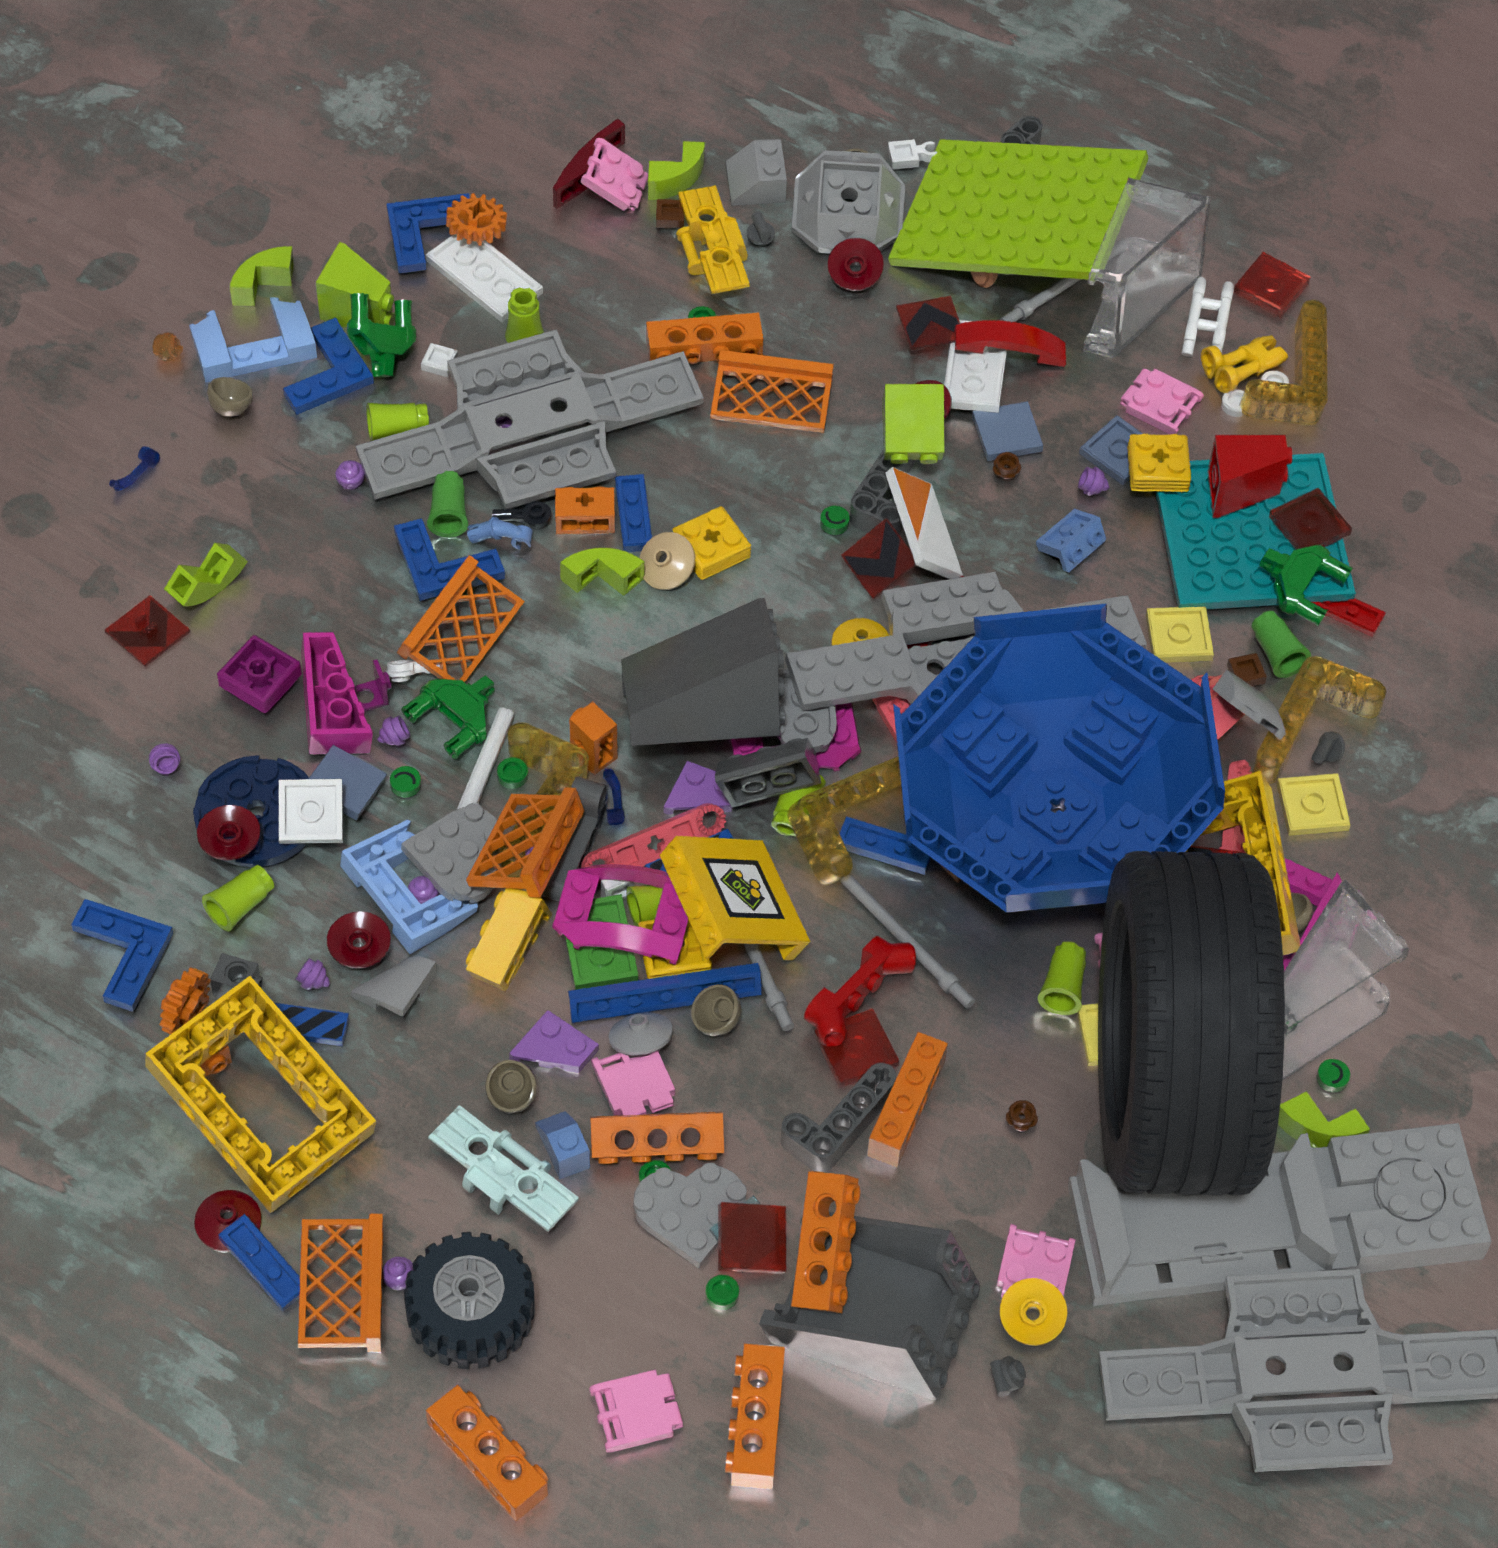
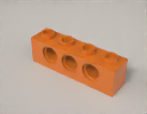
[646,312,763,364]
[867,1032,948,1168]
[590,1111,724,1164]
[791,1171,860,1314]
[725,1343,785,1489]
[426,1385,548,1522]

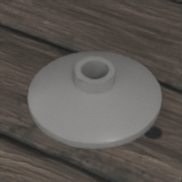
[609,1012,673,1056]

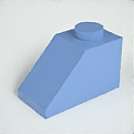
[535,1111,590,1180]

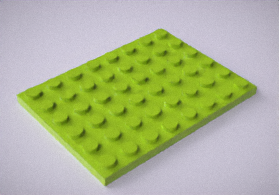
[888,139,1149,281]

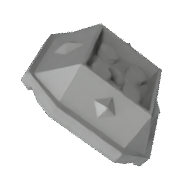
[791,150,905,254]

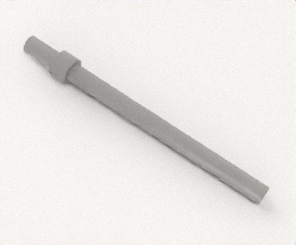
[999,240,1129,322]
[841,873,975,1009]
[744,944,794,1031]

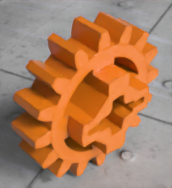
[446,193,507,246]
[159,967,211,1035]

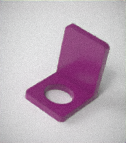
[354,659,391,712]

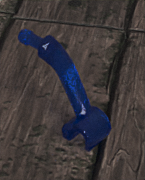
[109,446,160,491]
[603,768,625,825]

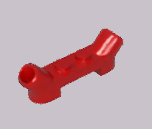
[804,936,916,1047]

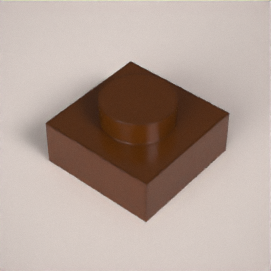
[656,199,684,228]
[1227,653,1267,686]

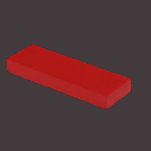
[1312,598,1386,637]

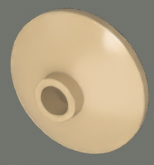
[639,532,695,590]

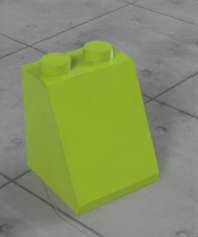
[316,242,395,328]
[882,384,944,464]

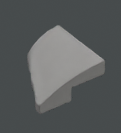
[1213,669,1286,740]
[351,956,437,1017]

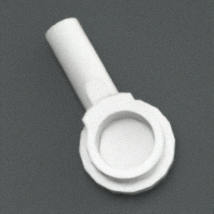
[385,660,440,682]

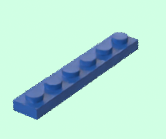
[568,963,762,1023]

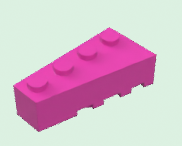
[301,632,373,755]

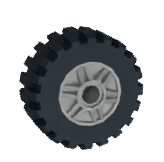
[404,1232,535,1369]

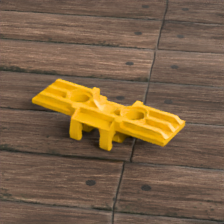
[676,185,750,294]

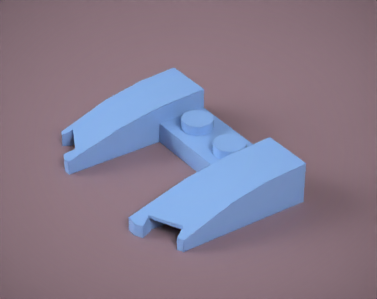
[189,297,317,383]
[340,819,478,954]

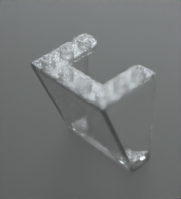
[1083,178,1211,358]
[1282,880,1410,1081]

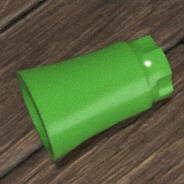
[427,471,468,537]
[1251,611,1311,678]

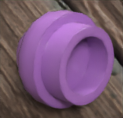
[335,460,365,490]
[1078,467,1109,496]
[377,716,410,746]
[149,743,180,774]
[408,876,439,904]
[295,958,330,990]
[382,1256,413,1290]

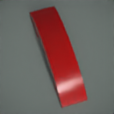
[954,320,1066,367]

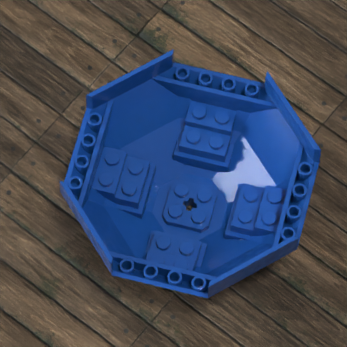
[893,603,1225,912]

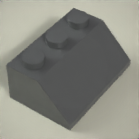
[715,738,821,807]

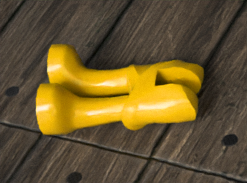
[1201,335,1288,393]

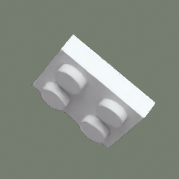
[279,779,343,844]

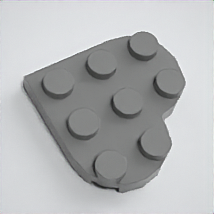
[777,669,837,753]
[401,803,499,904]
[633,1163,747,1268]

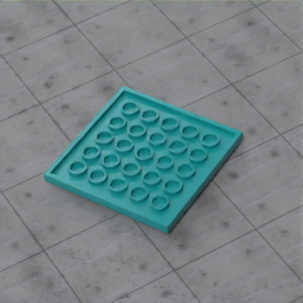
[1155,453,1356,609]

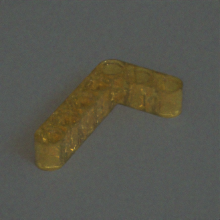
[1239,300,1328,425]
[1252,656,1386,785]
[500,723,589,877]
[787,756,902,886]

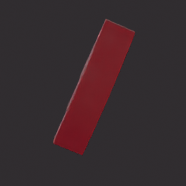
[553,118,625,209]

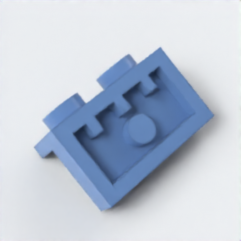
[1036,508,1106,572]

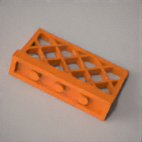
[710,350,834,433]
[396,555,525,682]
[466,787,584,898]
[298,1214,383,1352]

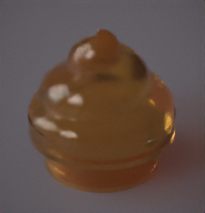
[152,332,183,361]

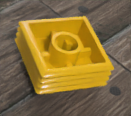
[1127,434,1191,492]
[672,506,751,580]
[638,919,712,979]

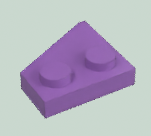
[663,761,734,815]
[509,1010,599,1073]

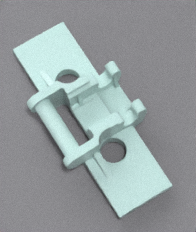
[428,1105,579,1232]

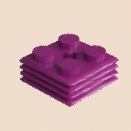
[217,635,302,713]

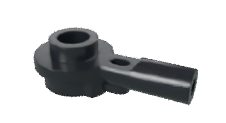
[492,501,552,529]

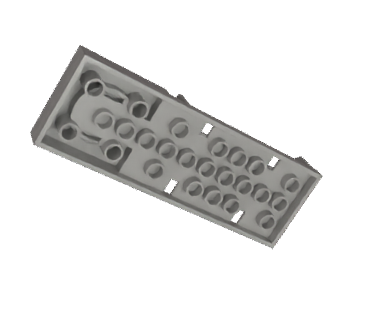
[1068,1123,1492,1306]

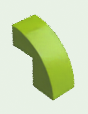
[648,141,705,200]
[230,246,295,306]
[164,543,248,606]
[560,548,644,596]
[1278,1091,1370,1148]

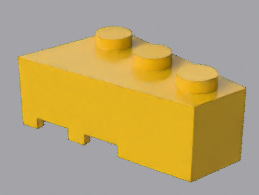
[466,888,553,992]

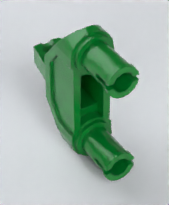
[347,293,417,378]
[1259,545,1353,627]
[401,675,495,759]

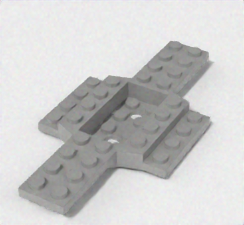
[356,329,704,510]
[785,572,1147,711]
[1098,1269,1498,1472]

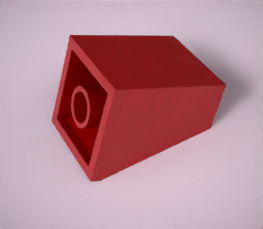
[1207,435,1292,518]

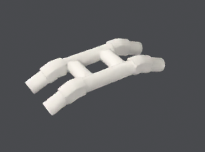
[1181,277,1234,357]

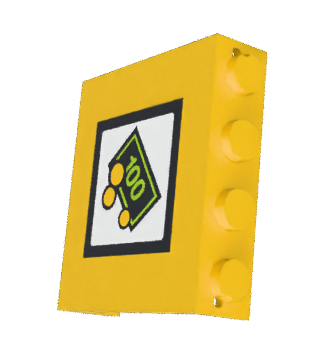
[659,836,811,960]

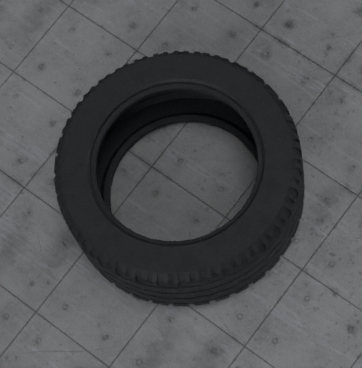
[1098,851,1285,1195]

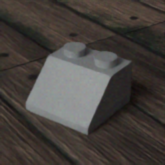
[726,139,787,206]

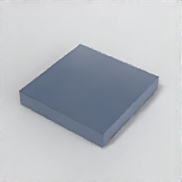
[972,401,1043,461]
[1079,415,1143,485]
[309,745,387,821]

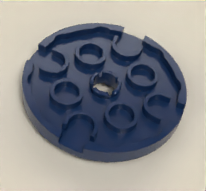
[193,755,309,867]

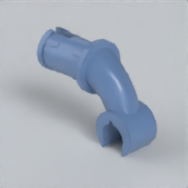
[467,517,533,550]

